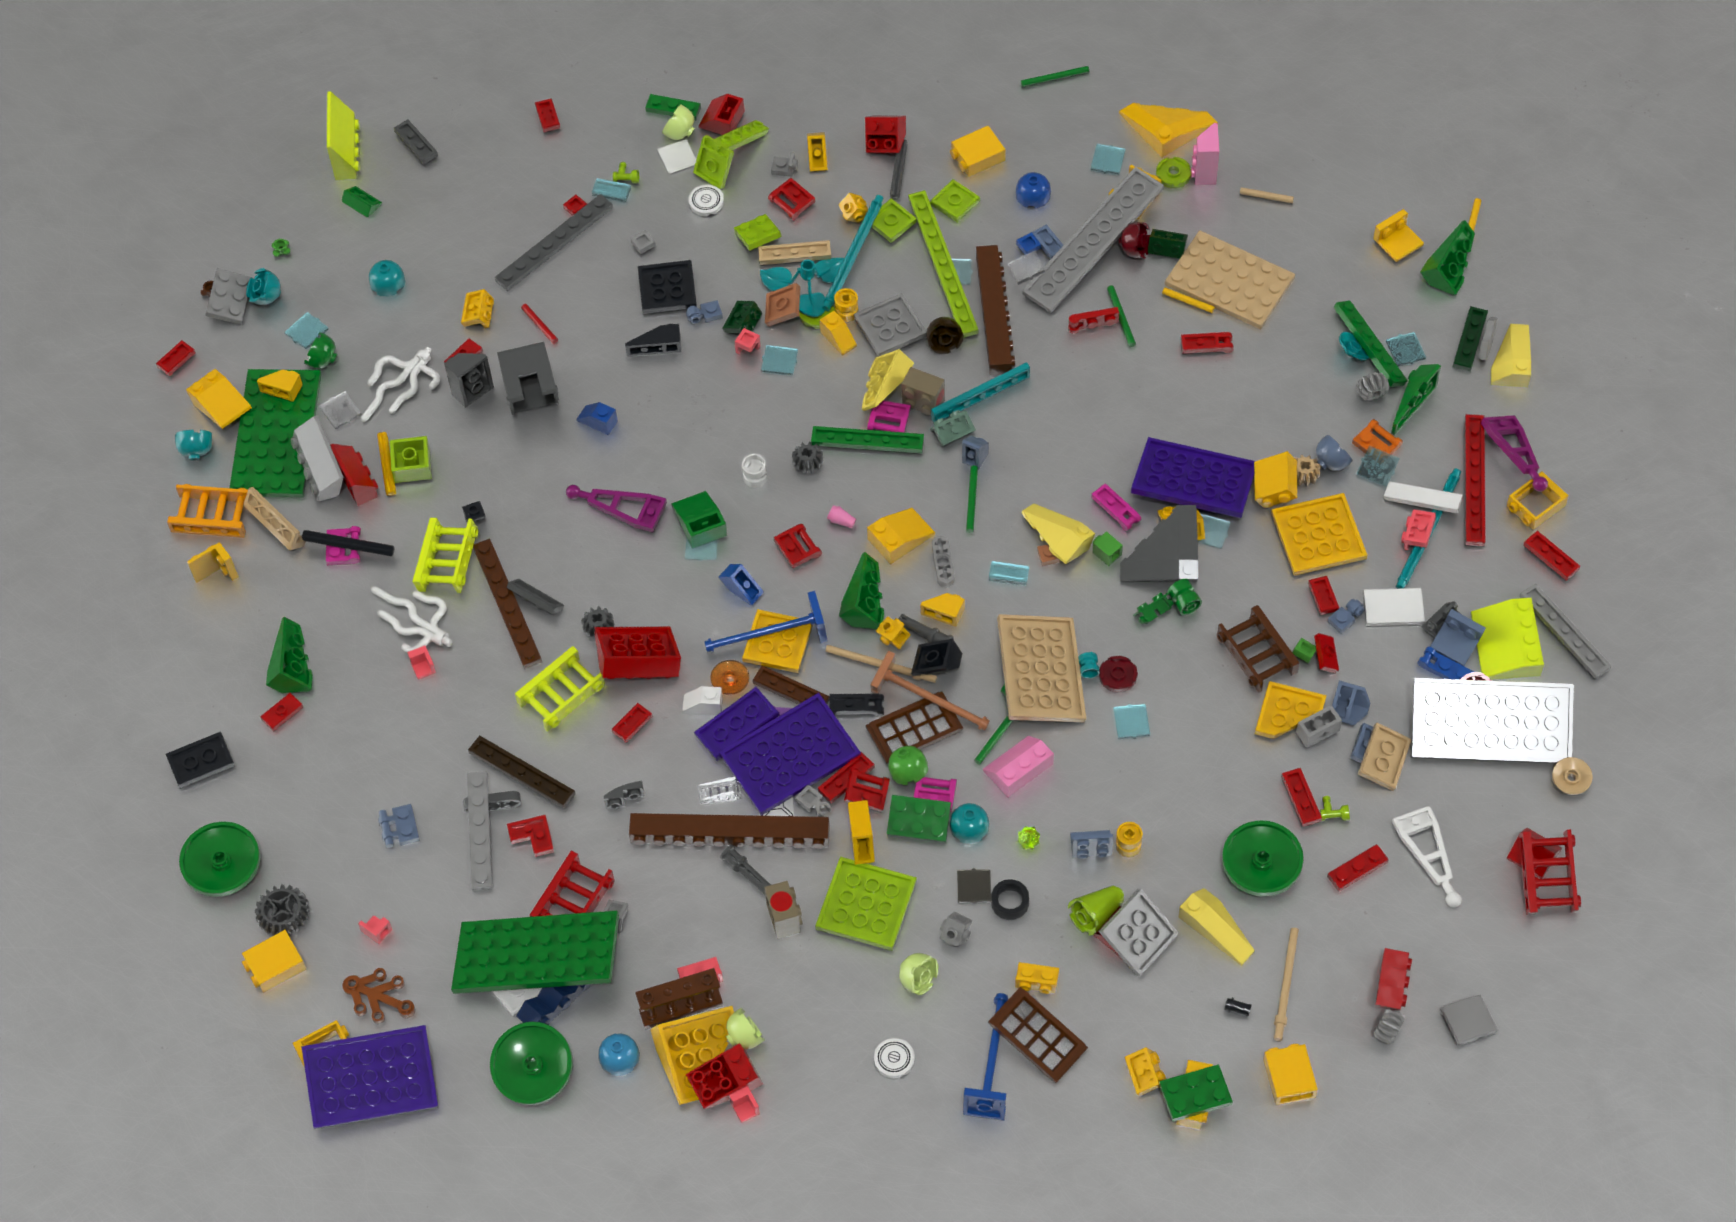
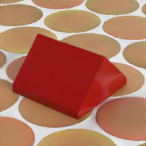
[1507,828,1562,879]

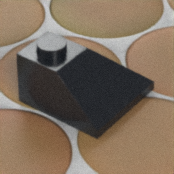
[911,639,963,676]

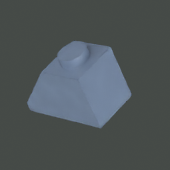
[962,436,989,470]

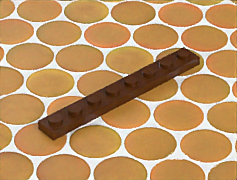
[473,539,542,669]

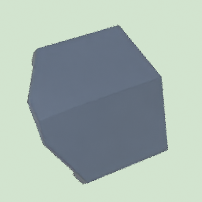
[1332,680,1371,725]

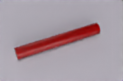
[521,304,558,344]

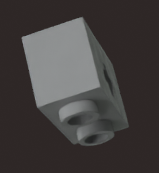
[1296,705,1342,748]

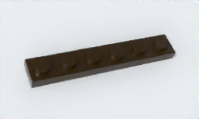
[468,735,576,809]

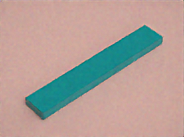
[931,362,1030,422]

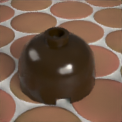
[926,317,964,354]

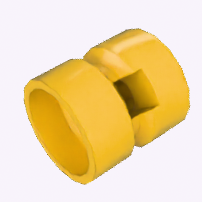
[834,288,859,322]
[1116,822,1143,857]

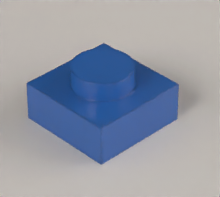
[1016,232,1041,256]

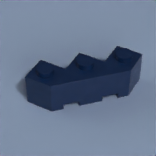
[516,984,592,1025]

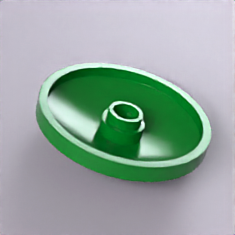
[1222,820,1304,896]
[179,821,260,897]
[490,1022,573,1105]

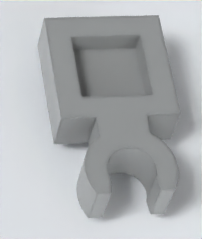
[795,785,831,817]

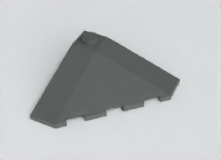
[1120,505,1198,582]

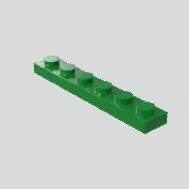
[1333,300,1408,387]
[811,426,924,454]

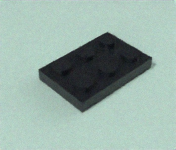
[166,731,235,789]

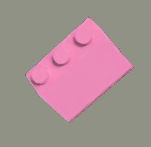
[1191,123,1219,185]
[983,736,1054,797]

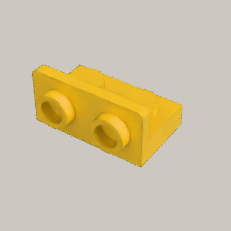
[461,289,494,328]
[1015,962,1059,994]
[1125,1047,1166,1096]

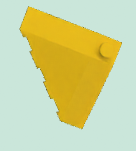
[1119,103,1218,158]
[650,1006,734,1105]

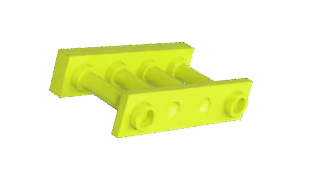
[412,518,478,593]
[515,646,605,732]

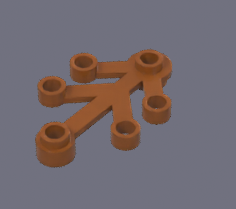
[342,968,415,1024]

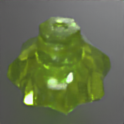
[1017,826,1040,850]

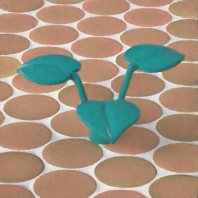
[760,258,844,317]

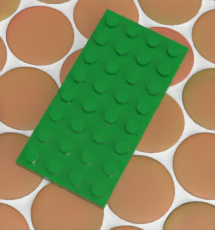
[229,369,321,498]
[451,911,619,994]

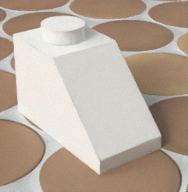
[682,686,723,715]

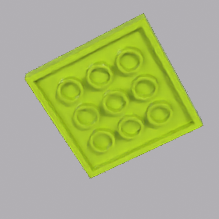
[815,856,917,951]

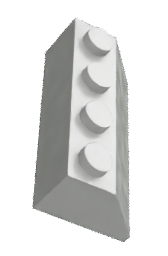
[291,416,343,501]

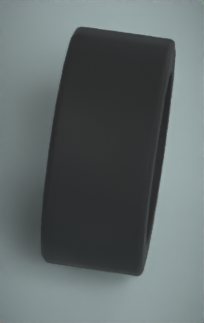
[991,879,1029,920]

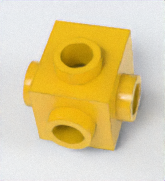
[838,193,868,224]
[876,616,911,650]

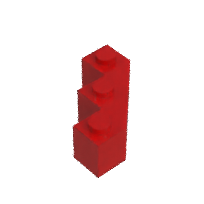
[1375,948,1412,1011]

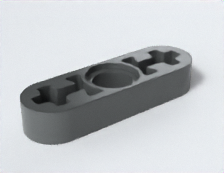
[463,791,521,813]

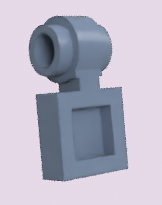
[686,300,723,324]
[1328,599,1365,634]

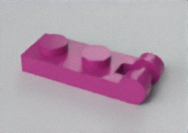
[1091,483,1141,531]

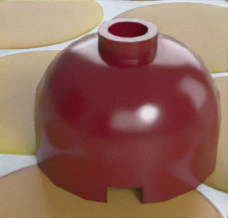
[1119,222,1150,259]

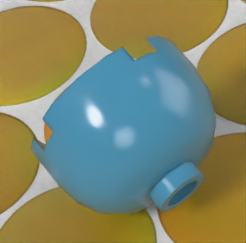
[598,1033,640,1076]

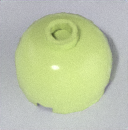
[662,104,695,140]
[899,953,939,995]
[726,1008,765,1050]

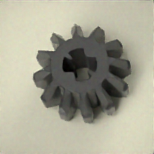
[792,442,823,474]
[581,606,614,637]

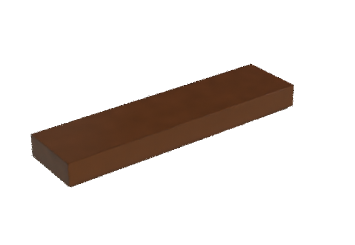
[752,666,830,705]

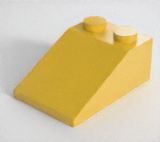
[186,369,252,429]
[867,508,935,565]

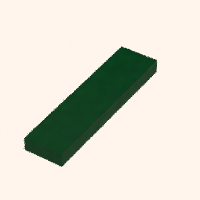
[1453,306,1488,372]

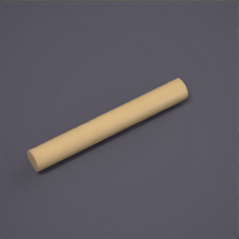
[1240,187,1294,204]

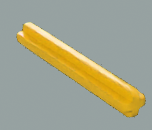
[377,432,396,496]

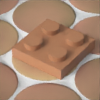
[765,283,800,327]

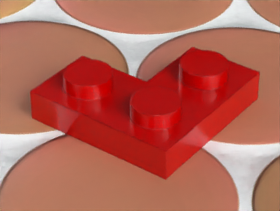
[507,815,554,857]

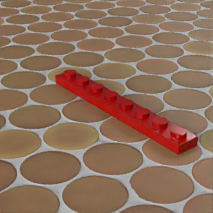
[1465,414,1486,546]

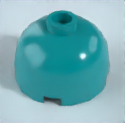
[369,260,405,297]
[246,268,281,306]
[175,430,212,461]
[950,803,989,844]

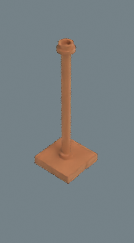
[870,650,990,731]

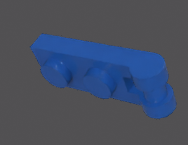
[1417,647,1474,680]

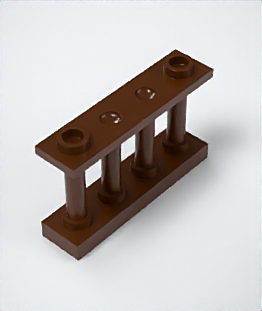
[1217,605,1300,693]
[635,968,723,1030]

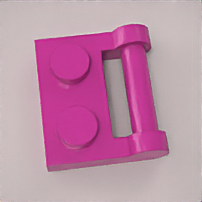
[867,400,911,433]
[326,526,361,566]
[914,777,957,812]

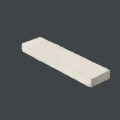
[1384,481,1463,514]

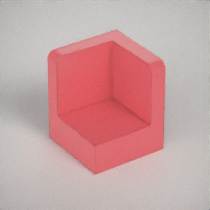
[735,328,761,354]
[407,645,436,679]
[358,916,392,944]
[729,1086,760,1123]

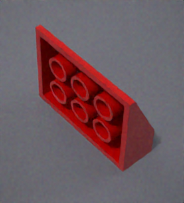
[594,626,681,679]

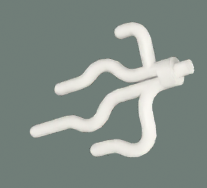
[361,347,440,422]
[372,587,453,653]

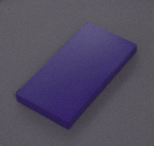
[694,687,779,761]

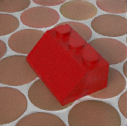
[330,444,379,506]

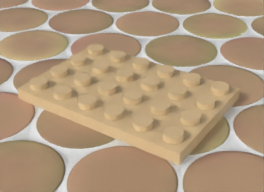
[1165,230,1295,330]
[997,614,1086,723]

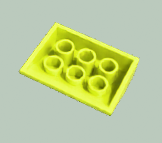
[327,91,360,180]
[1471,598,1544,680]

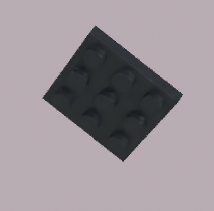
[638,260,697,314]

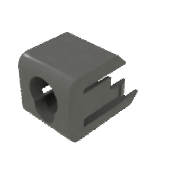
[497,342,559,415]

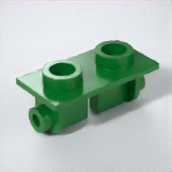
[1133,592,1174,625]

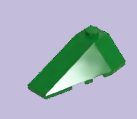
[1420,220,1475,295]
[1391,364,1441,435]
[839,552,884,629]
[266,617,313,693]

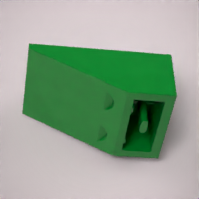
[671,491,727,549]

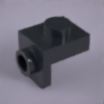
[462,501,486,523]

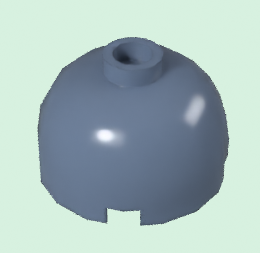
[1316,435,1353,471]

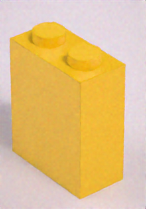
[950,126,1006,177]
[1254,451,1297,508]
[848,800,875,865]
[242,930,306,993]
[1263,1044,1318,1105]

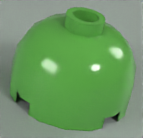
[888,745,928,785]

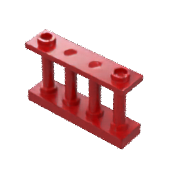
[1519,829,1581,915]
[530,850,615,917]

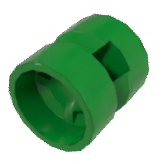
[1167,579,1202,615]

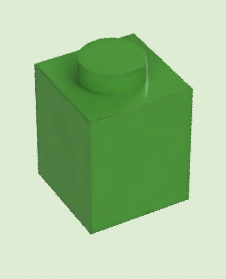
[1092,531,1123,566]

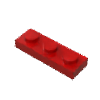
[1523,530,1580,581]
[818,752,875,804]
[1281,768,1322,827]
[1327,844,1389,892]

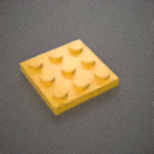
[742,609,813,673]

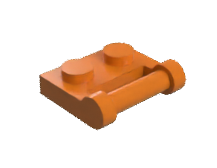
[1352,419,1403,465]

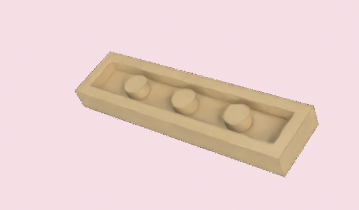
[758,240,831,265]

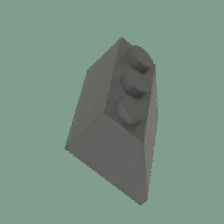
[444,353,494,408]

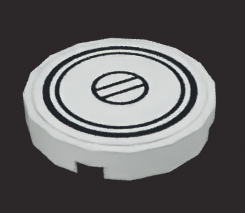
[689,185,724,217]
[873,1038,915,1079]

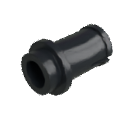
[1224,997,1252,1017]

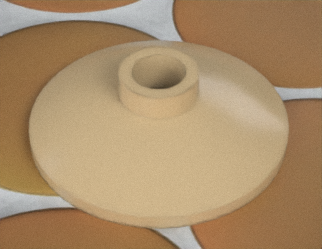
[1552,757,1593,795]

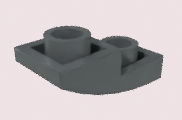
[604,781,644,809]

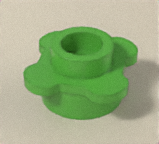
[271,239,290,257]

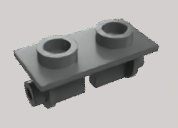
[1422,601,1461,638]

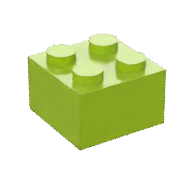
[390,436,432,483]

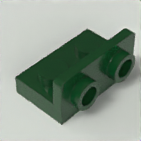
[1148,229,1188,259]
[722,301,762,333]

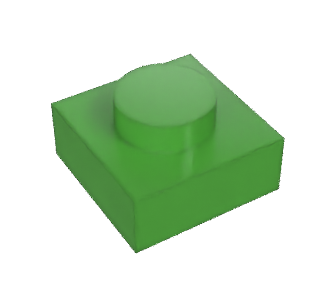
[1292,638,1317,663]

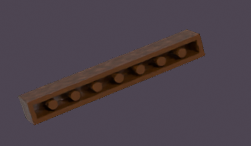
[976,245,1015,376]

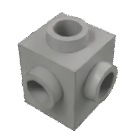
[940,912,972,947]

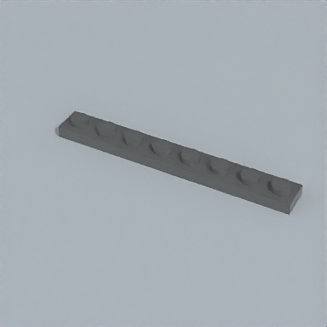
[495,194,613,291]

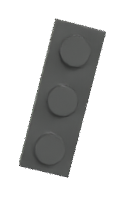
[394,119,438,164]

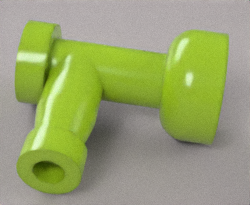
[613,162,639,184]
[1320,796,1350,821]

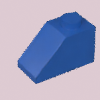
[576,402,618,435]
[719,564,764,605]

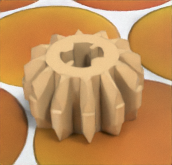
[1295,454,1321,487]

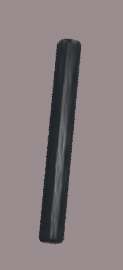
[302,530,395,556]

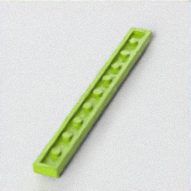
[908,190,979,338]

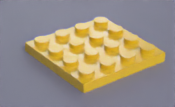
[1271,493,1368,576]

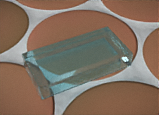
[592,178,631,202]
[989,561,1029,586]

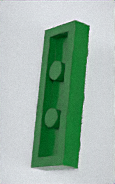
[645,94,701,121]

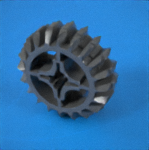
[255,884,310,936]

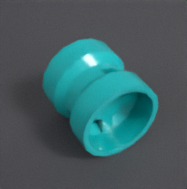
[1078,652,1100,678]

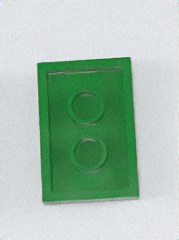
[887,795,951,842]
[1159,1064,1233,1122]

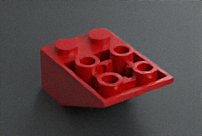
[686,1043,763,1110]

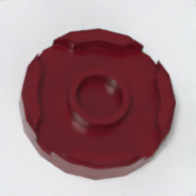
[1099,656,1138,693]

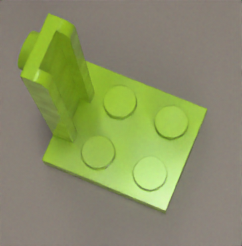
[693,120,769,189]

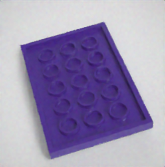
[1131,437,1255,518]
[719,693,861,816]
[301,1025,438,1129]

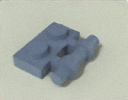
[378,804,420,848]

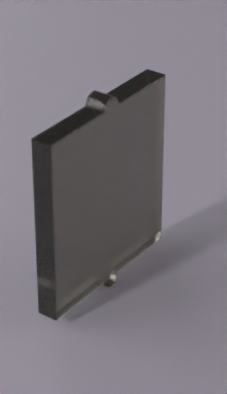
[957,868,991,905]

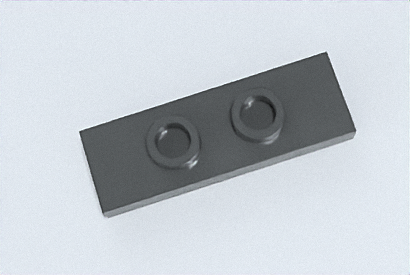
[507,579,564,614]

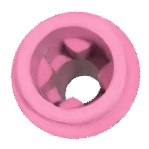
[827,505,856,529]

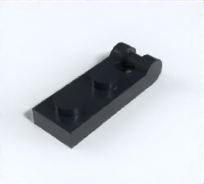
[829,694,884,716]

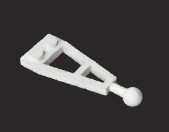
[1392,806,1462,908]

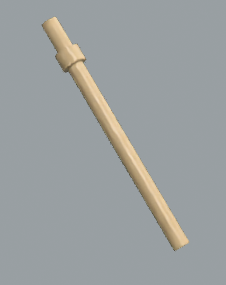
[825,645,937,683]
[1274,928,1299,1042]

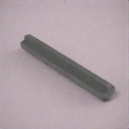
[890,139,908,199]

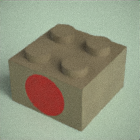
[901,367,945,415]
[764,881,803,939]

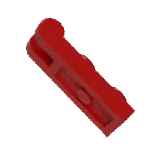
[1068,307,1119,334]
[1181,332,1234,354]

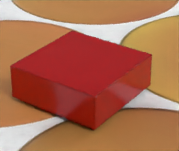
[563,195,587,216]

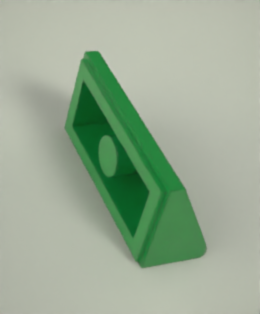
[342,186,382,217]

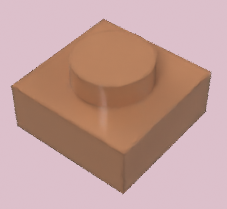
[1037,544,1061,566]

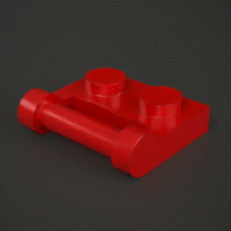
[768,178,815,220]
[774,524,822,568]
[844,767,890,812]

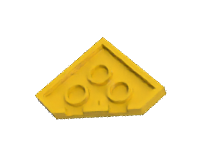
[1255,681,1327,739]

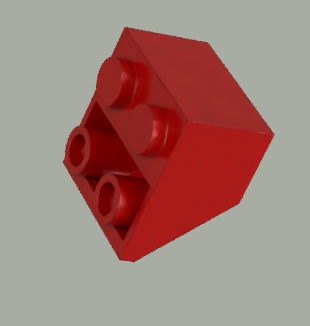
[698,94,745,135]
[865,115,906,153]

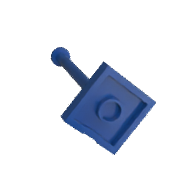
[704,591,828,653]
[963,993,1008,1121]

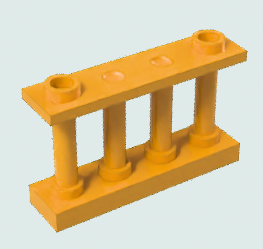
[167,484,248,538]

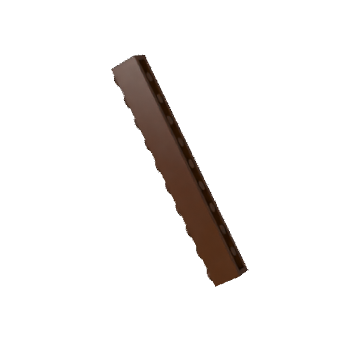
[629,813,830,849]

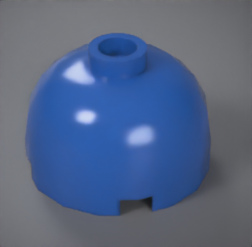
[1016,172,1051,208]

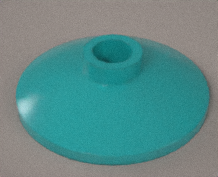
[1339,332,1369,360]

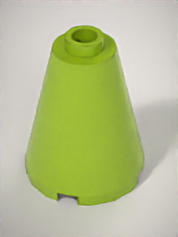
[1068,886,1124,936]

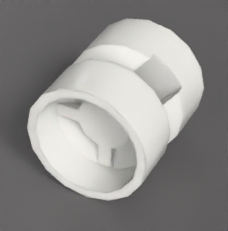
[742,454,767,488]

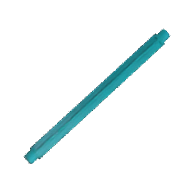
[822,195,883,311]
[1396,468,1461,589]

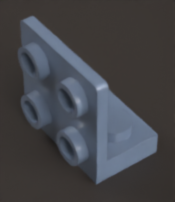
[1430,609,1486,666]
[1070,830,1113,859]

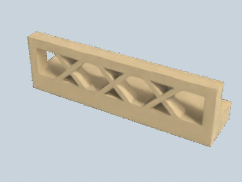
[243,487,306,551]

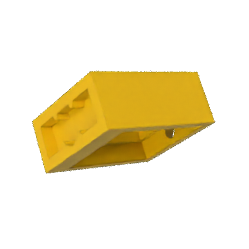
[1507,471,1569,530]
[292,1020,349,1068]

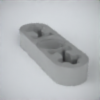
[932,536,954,587]

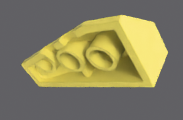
[1491,324,1531,388]
[862,349,914,411]
[1022,504,1095,564]
[1178,888,1255,966]

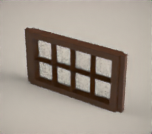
[865,691,963,764]
[988,987,1088,1083]

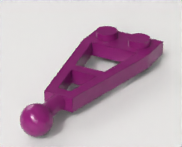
[1481,415,1548,492]
[566,485,667,533]

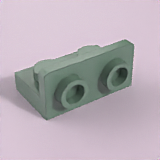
[930,410,976,447]

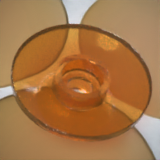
[710,660,749,695]

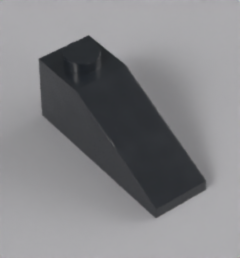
[625,324,681,357]

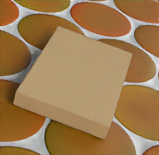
[1358,723,1412,791]

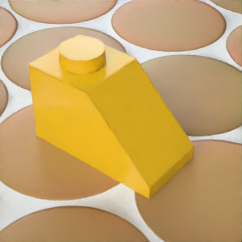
[807,132,827,171]
[819,311,857,356]
[257,369,303,402]
[920,593,965,627]

